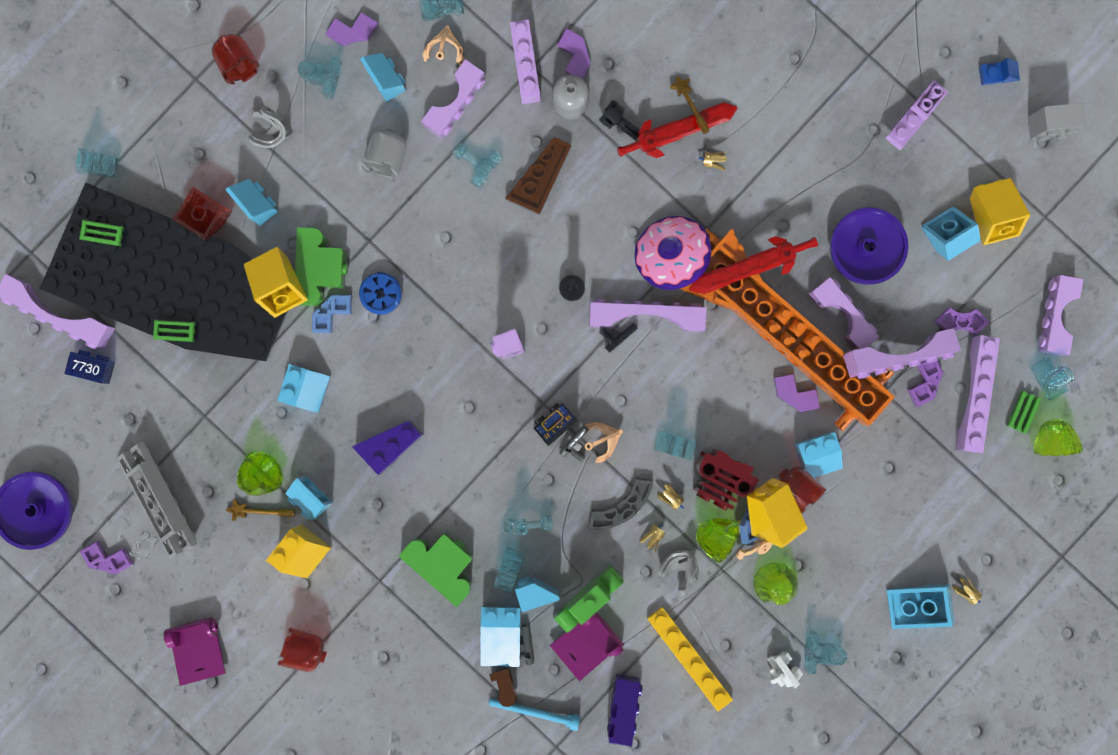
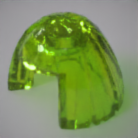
[1033,419,1083,456]
[237,451,284,496]
[696,518,740,563]
[753,563,799,605]

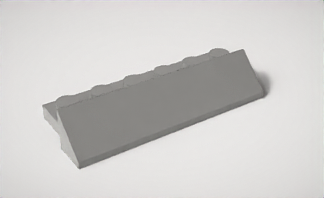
[116,441,198,560]

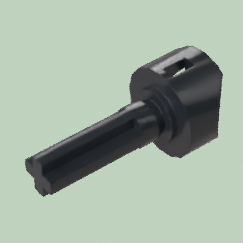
[599,100,639,141]
[559,275,585,302]

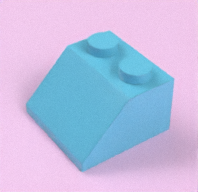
[360,53,406,102]
[225,179,278,226]
[921,206,980,261]
[277,364,331,413]
[794,432,843,480]
[285,476,333,521]
[515,576,560,612]

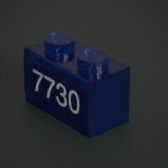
[64,349,115,384]

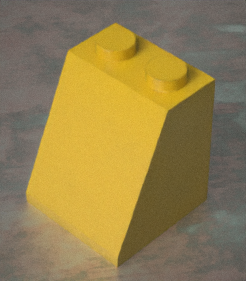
[970,178,1030,246]
[244,246,308,318]
[747,478,807,548]
[266,524,332,578]

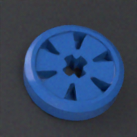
[359,272,402,315]

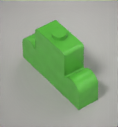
[295,227,348,306]
[398,533,473,607]
[553,564,624,633]

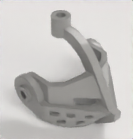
[248,107,292,148]
[658,550,700,597]

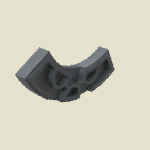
[588,478,653,530]

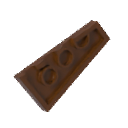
[505,137,572,215]

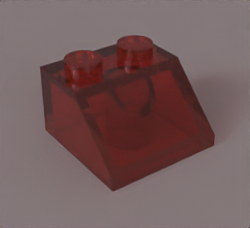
[173,187,232,240]

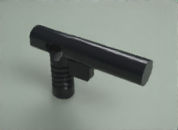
[599,323,638,353]

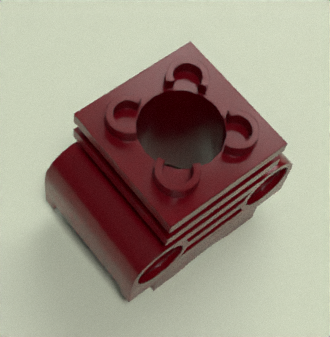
[693,449,759,511]

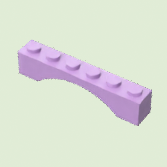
[0,274,115,349]
[589,299,706,332]
[843,328,961,379]
[956,335,1000,453]

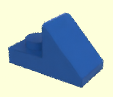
[979,58,1020,86]

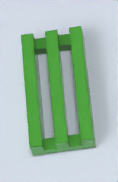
[79,220,124,246]
[153,320,196,342]
[1006,391,1041,434]

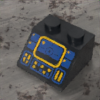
[534,403,578,446]

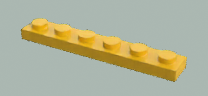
[647,607,733,712]

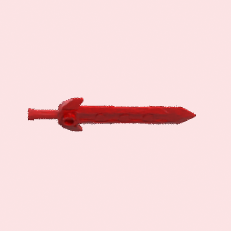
[617,102,737,158]
[689,236,818,294]

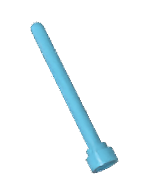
[489,698,580,731]

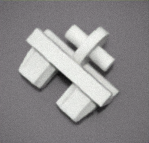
[767,652,803,688]

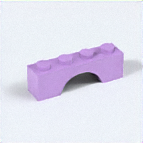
[510,20,541,104]
[421,59,486,139]
[1038,275,1084,356]
[808,278,879,350]
[490,329,524,360]

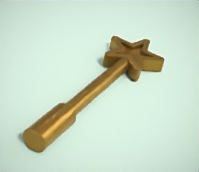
[670,76,710,134]
[226,499,295,521]

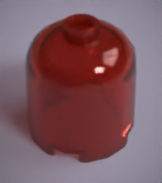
[212,34,260,85]
[778,466,827,514]
[277,627,327,673]

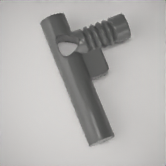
[559,425,589,462]
[520,625,534,665]

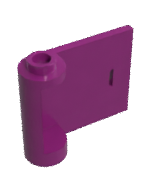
[549,612,624,682]
[164,617,226,686]

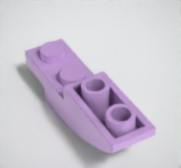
[885,80,948,150]

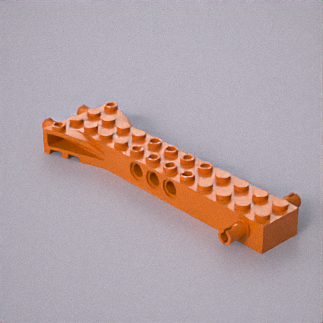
[680,228,895,431]

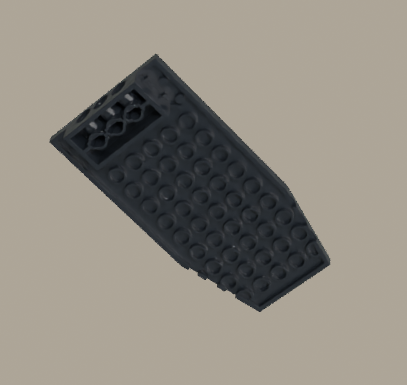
[39,182,288,361]

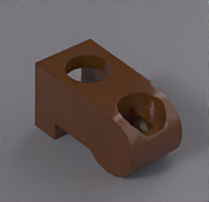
[489,668,517,707]

